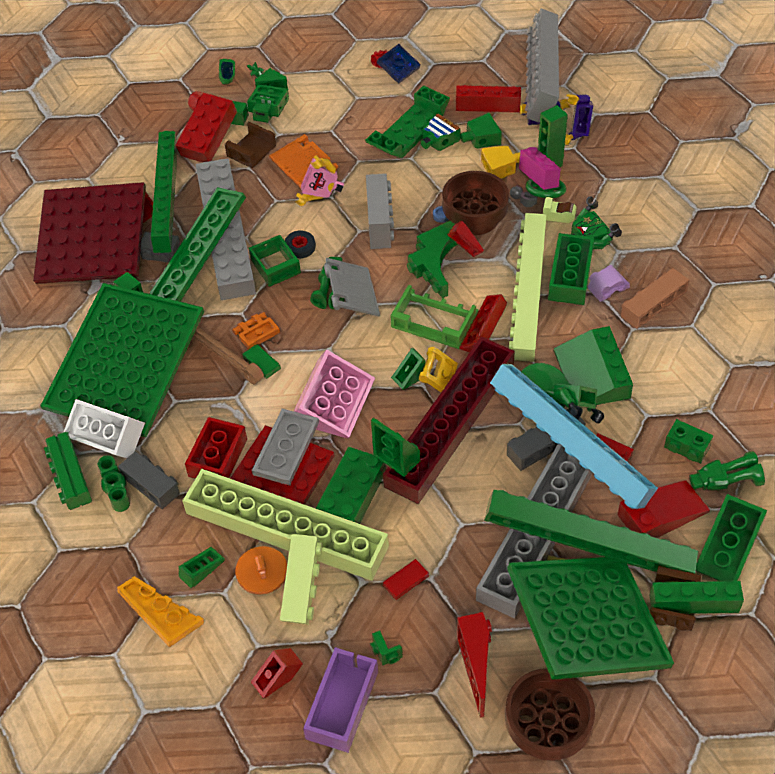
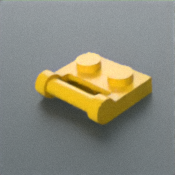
[419,347,458,392]

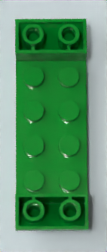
[365,85,450,158]

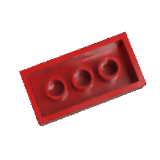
[175,93,237,163]

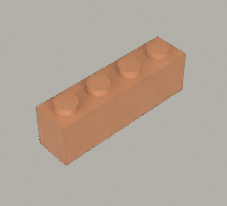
[621,268,689,329]

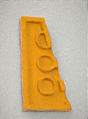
[117,576,204,647]

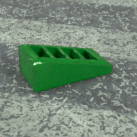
[178,547,225,588]

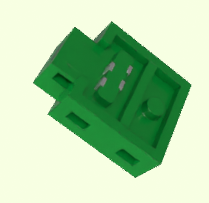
[247,84,289,123]

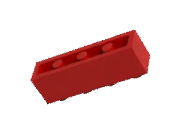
[456,85,521,113]

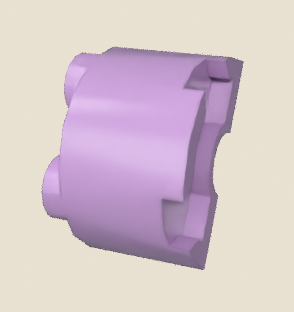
[588,265,630,302]

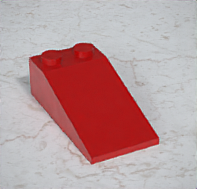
[617,480,710,538]
[457,612,492,718]

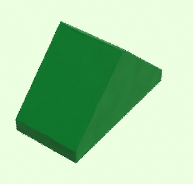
[255,68,288,89]
[391,348,426,390]

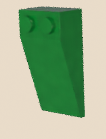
[696,494,767,581]

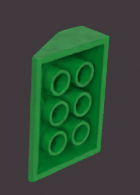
[553,326,633,408]

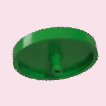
[521,363,569,408]

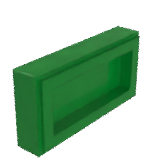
[242,344,281,379]

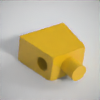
[481,146,520,179]

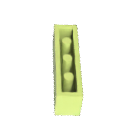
[280,534,323,625]

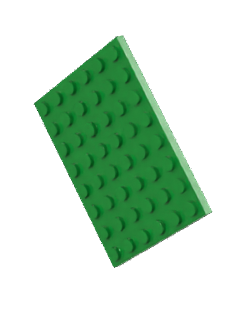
[40,283,204,438]

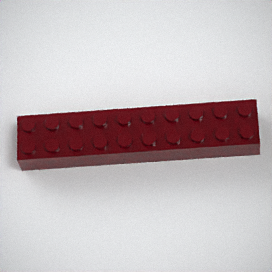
[383,337,515,504]

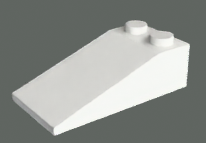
[64,399,145,459]

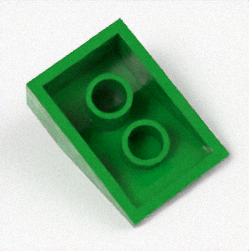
[371,417,420,477]

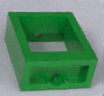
[249,235,301,287]

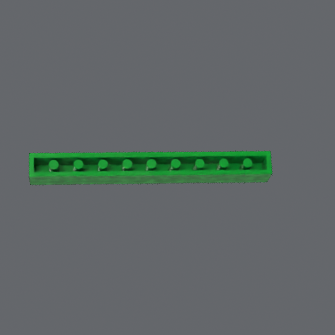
[151,131,177,253]
[484,489,698,574]

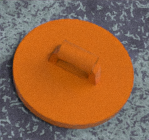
[235,546,287,594]

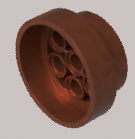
[442,171,509,235]
[505,668,595,761]

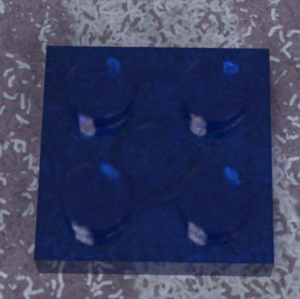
[377,44,421,84]

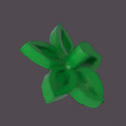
[247,62,264,78]

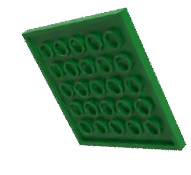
[507,557,674,680]

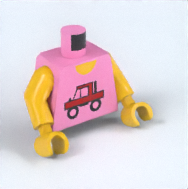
[295,155,344,206]

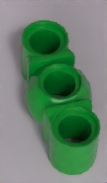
[97,455,130,512]

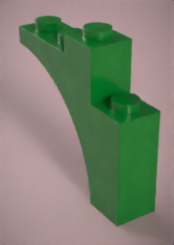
[407,221,458,298]

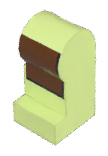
[543,197,577,223]

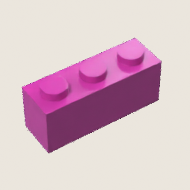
[519,147,561,190]

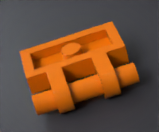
[232,312,280,350]

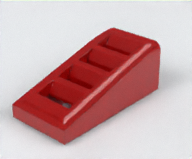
[448,221,484,257]

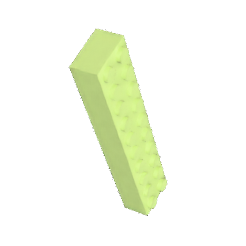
[183,469,389,581]

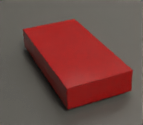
[383,559,429,600]

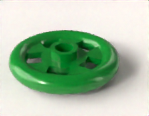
[526,179,566,198]

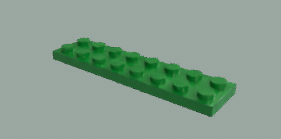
[149,187,246,302]

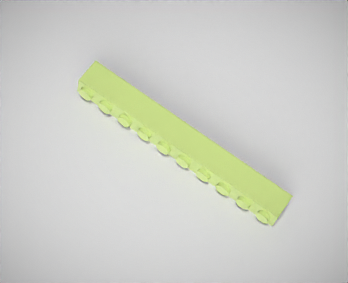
[509,213,547,362]

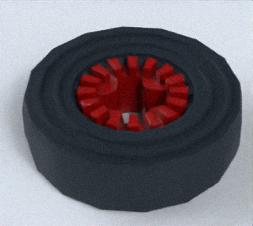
[285,230,316,259]

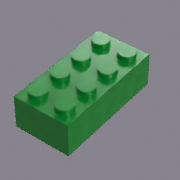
[548,233,594,305]
[316,446,386,524]

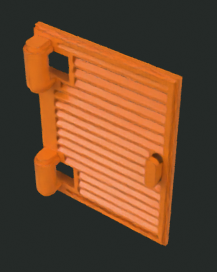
[268,134,339,188]

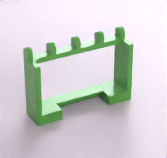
[391,285,479,349]

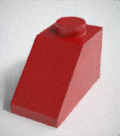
[251,648,303,698]

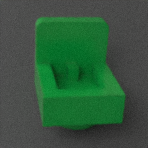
[370,631,403,666]

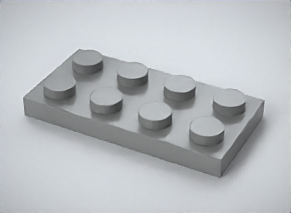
[252,408,319,485]

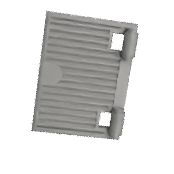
[324,258,380,317]

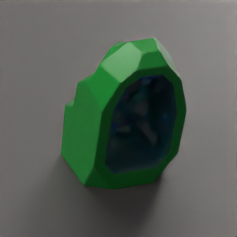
[218,59,235,85]

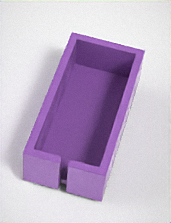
[303,648,378,753]

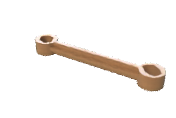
[193,326,264,385]

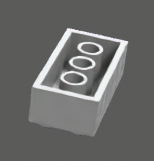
[366,174,394,249]

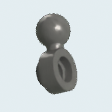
[510,186,538,207]

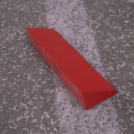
[459,294,507,353]

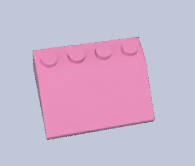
[294,350,375,439]

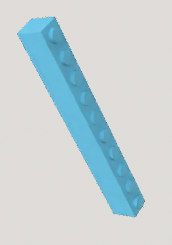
[490,364,658,509]

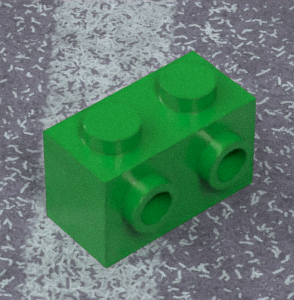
[664,419,714,464]

